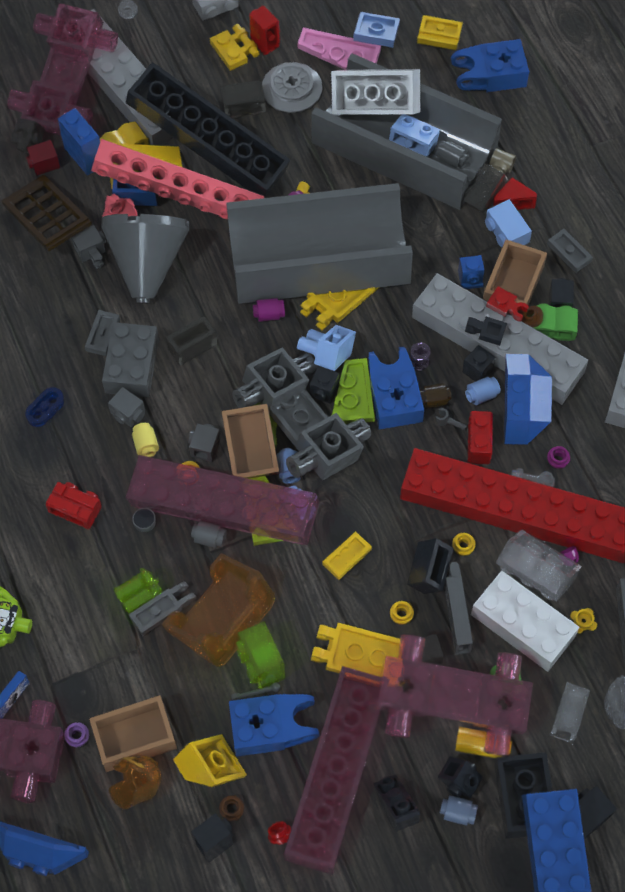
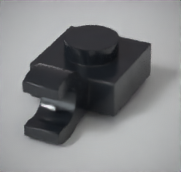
[465,317,507,346]

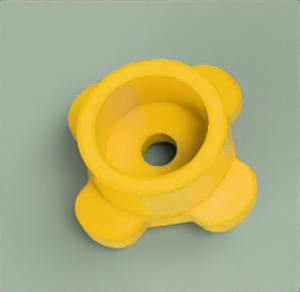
[570,608,597,633]

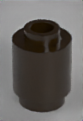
[419,383,451,409]

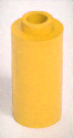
[455,727,512,758]

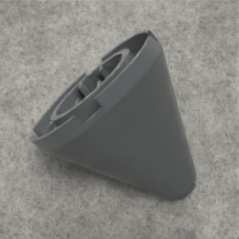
[101,214,189,303]

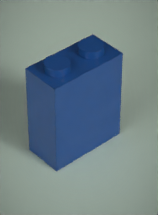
[57,108,100,176]

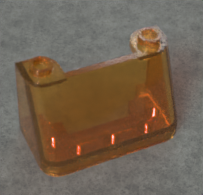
[162,553,275,667]

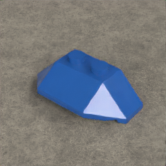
[504,354,552,445]
[0,822,89,876]

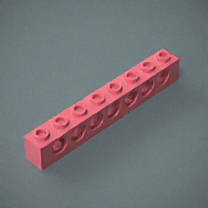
[91,139,265,219]

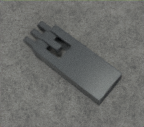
[444,562,473,655]

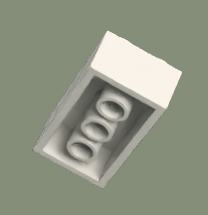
[331,69,420,114]
[471,571,579,672]

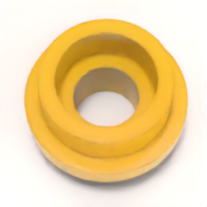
[452,533,476,556]
[390,601,414,625]

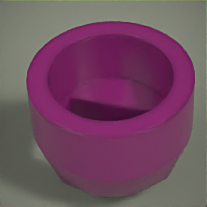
[558,546,579,566]

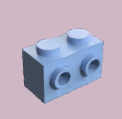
[389,114,440,157]

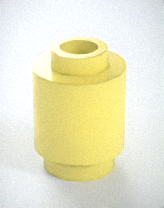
[132,423,159,458]

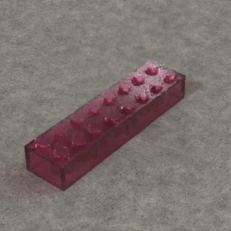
[126,455,319,546]
[284,666,389,875]

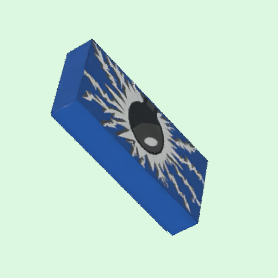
[0,671,30,721]

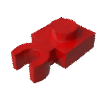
[486,286,529,322]

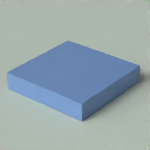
[353,12,400,47]

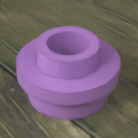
[64,723,89,747]

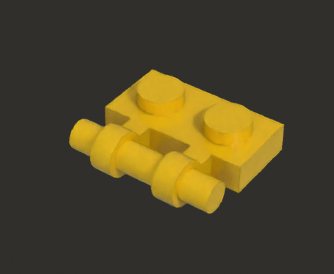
[210,24,260,71]

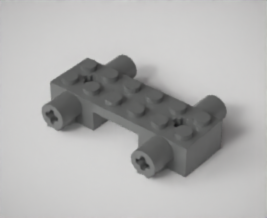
[232,347,371,481]

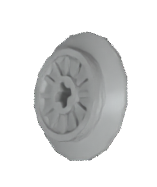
[262,62,322,113]

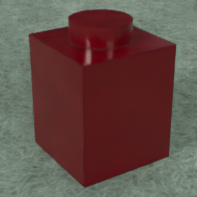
[26,140,60,176]

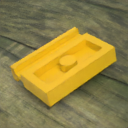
[417,15,463,50]

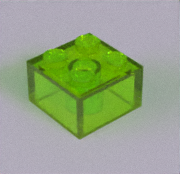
[236,621,285,689]

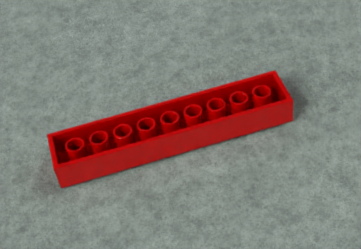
[400,448,625,563]

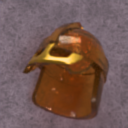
[109,755,162,809]

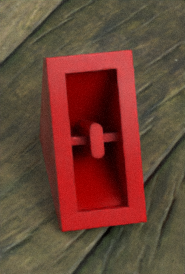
[493,177,537,210]

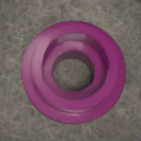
[547,446,570,469]

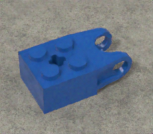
[451,39,529,92]
[368,346,424,430]
[229,694,320,757]

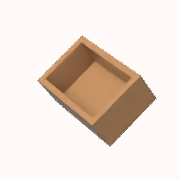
[483,239,547,315]
[222,404,279,482]
[89,695,177,772]

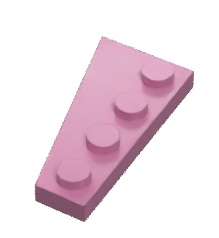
[298,28,381,70]

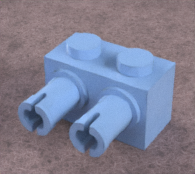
[297,325,356,371]

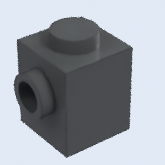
[108,387,145,427]
[188,423,220,462]

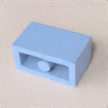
[485,199,532,247]

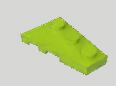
[332,358,375,424]

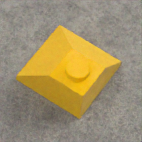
[173,734,247,787]

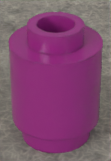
[252,298,285,322]

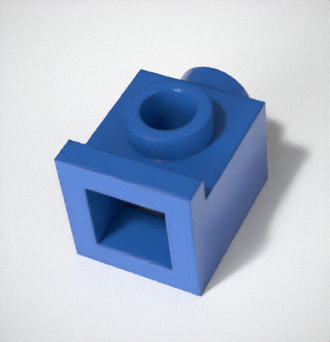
[458,255,484,289]

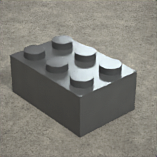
[102,322,159,397]

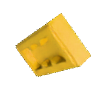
[322,531,372,580]

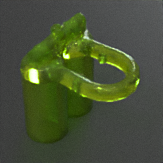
[113,568,163,614]

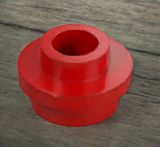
[268,821,292,845]

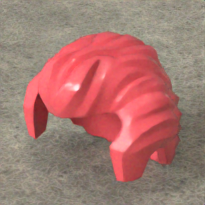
[103,194,138,217]

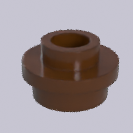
[522,306,543,327]
[219,796,244,821]

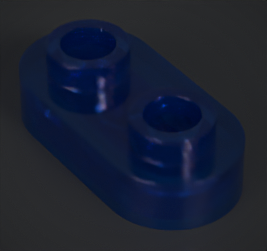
[25,387,64,427]

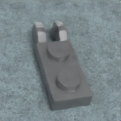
[129,581,197,636]

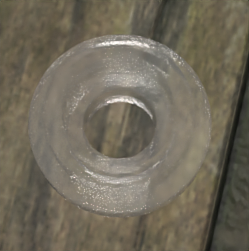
[118,0,138,19]

